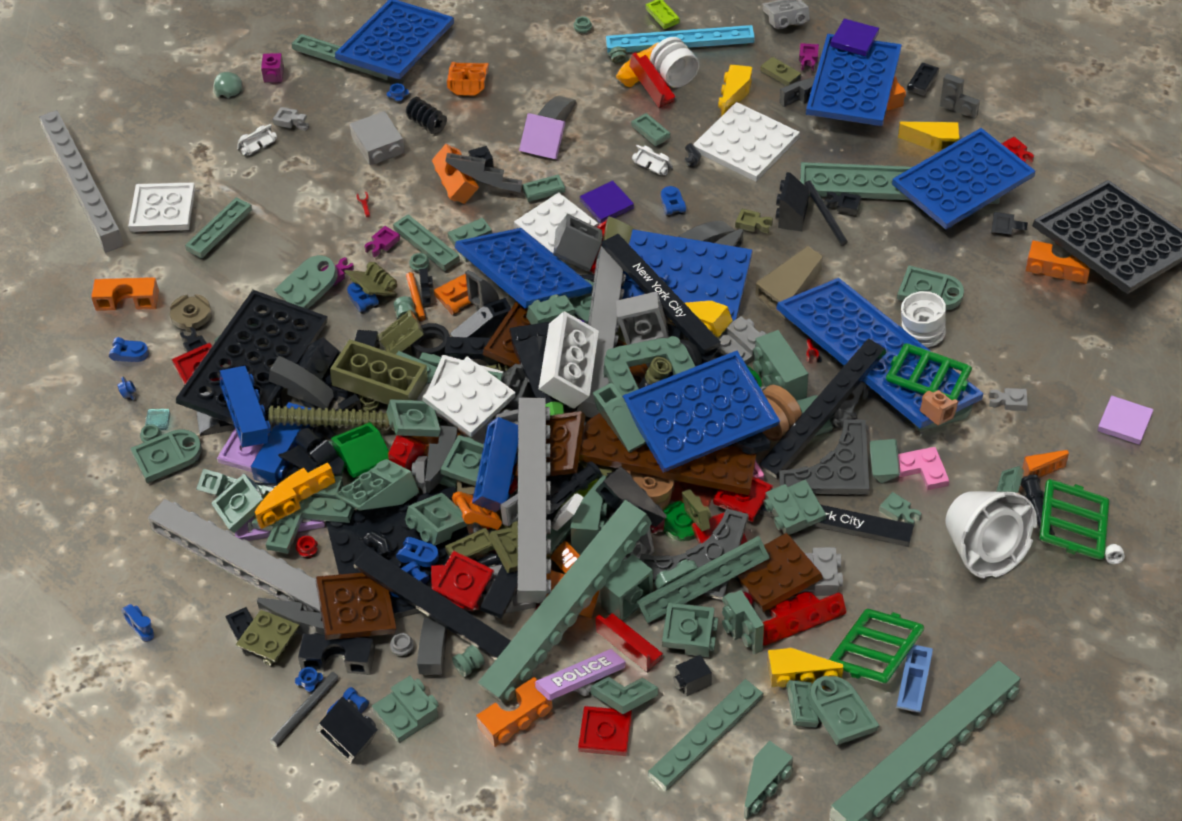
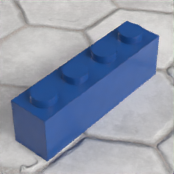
[220,366,271,448]
[250,402,315,483]
[472,417,518,512]

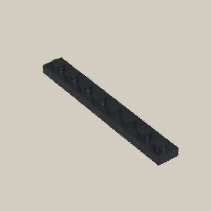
[759,338,886,479]

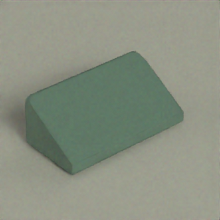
[870,439,900,484]

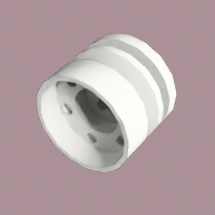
[650,37,699,88]
[901,291,946,348]

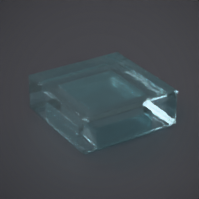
[145,409,170,430]

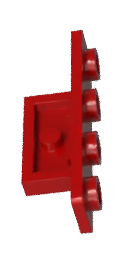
[762,592,846,646]

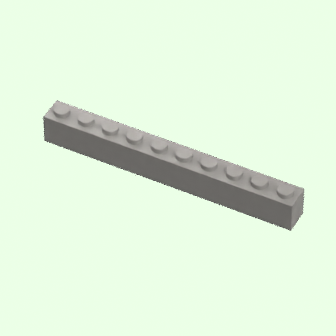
[39,110,124,253]
[576,246,626,418]
[517,398,551,603]
[148,499,321,613]

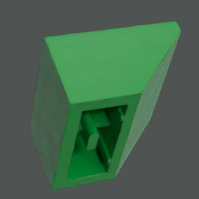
[331,422,389,478]

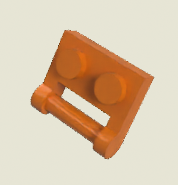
[434,274,472,315]
[452,491,502,530]

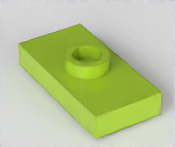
[645,0,680,29]

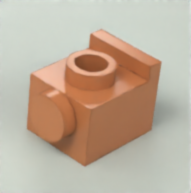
[920,390,958,426]

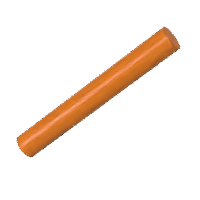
[406,272,426,322]

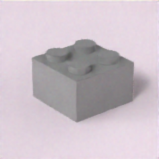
[616,291,669,345]

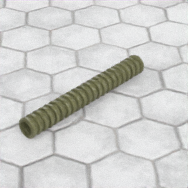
[268,405,395,430]

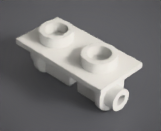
[237,124,277,156]
[632,145,673,175]

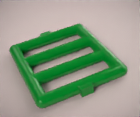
[886,343,972,400]
[1039,479,1110,560]
[829,609,925,684]

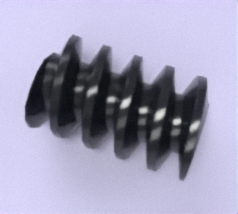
[406,96,447,134]

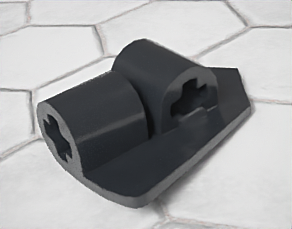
[278,428,345,476]

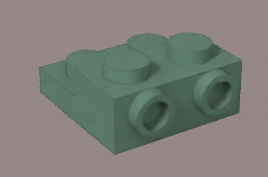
[526,294,576,324]
[386,400,441,437]
[441,435,484,486]
[211,474,264,533]
[763,479,826,535]
[405,493,469,546]
[722,590,764,654]
[662,603,718,657]
[372,676,439,743]

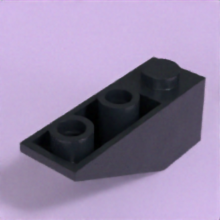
[450,298,511,338]
[595,466,667,527]

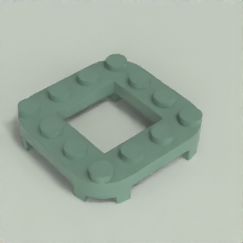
[603,336,695,396]

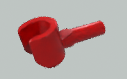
[357,192,370,217]
[806,339,819,362]

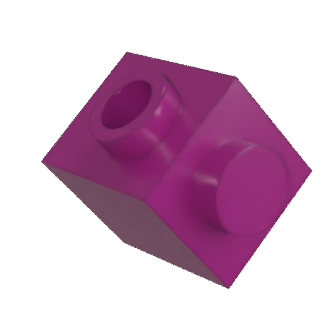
[261,53,284,83]

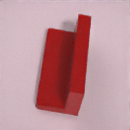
[629,52,675,108]
[596,613,663,673]

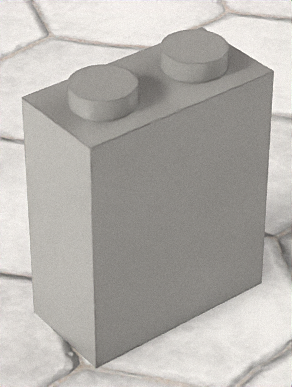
[350,111,405,165]

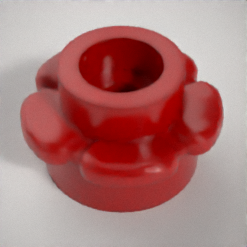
[296,536,318,557]

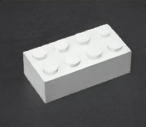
[539,311,599,409]

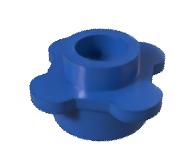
[387,83,409,102]
[117,376,136,400]
[295,667,323,692]

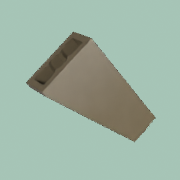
[755,246,823,319]

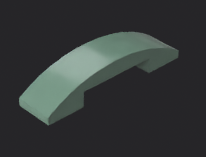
[196,469,274,498]

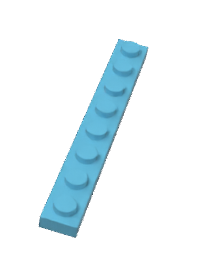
[606,25,755,54]

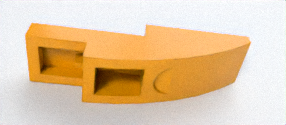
[255,463,336,529]

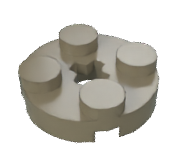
[170,294,212,332]

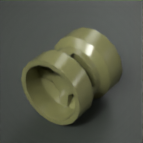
[645,357,672,385]

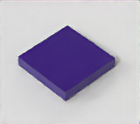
[830,18,879,56]
[580,181,634,224]

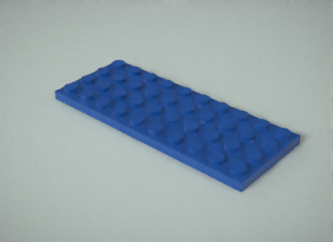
[776,278,984,429]

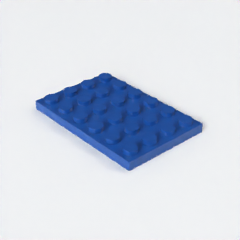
[335,0,454,79]
[806,34,902,126]
[892,128,1036,229]
[455,228,593,308]
[621,229,753,321]
[622,350,780,473]

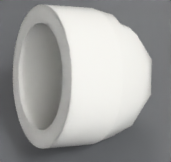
[1105,544,1125,564]

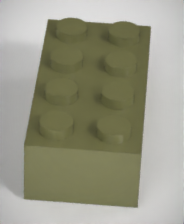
[330,339,428,405]

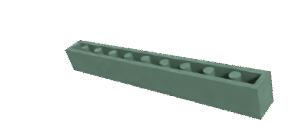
[478,500,652,706]
[830,661,1021,821]

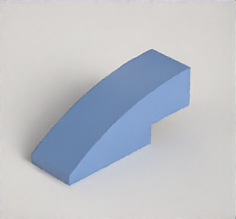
[896,645,933,713]

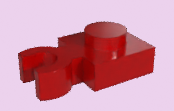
[1001,136,1034,163]

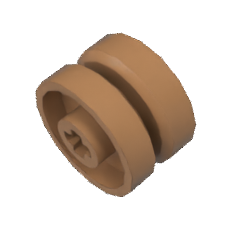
[762,385,802,441]
[627,470,674,510]

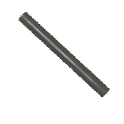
[270,672,339,746]

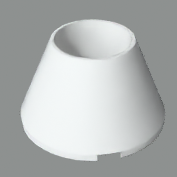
[946,491,1037,578]

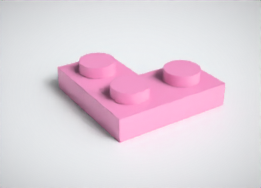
[898,447,949,490]

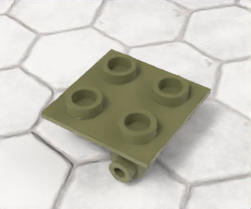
[344,262,398,296]
[235,610,300,666]

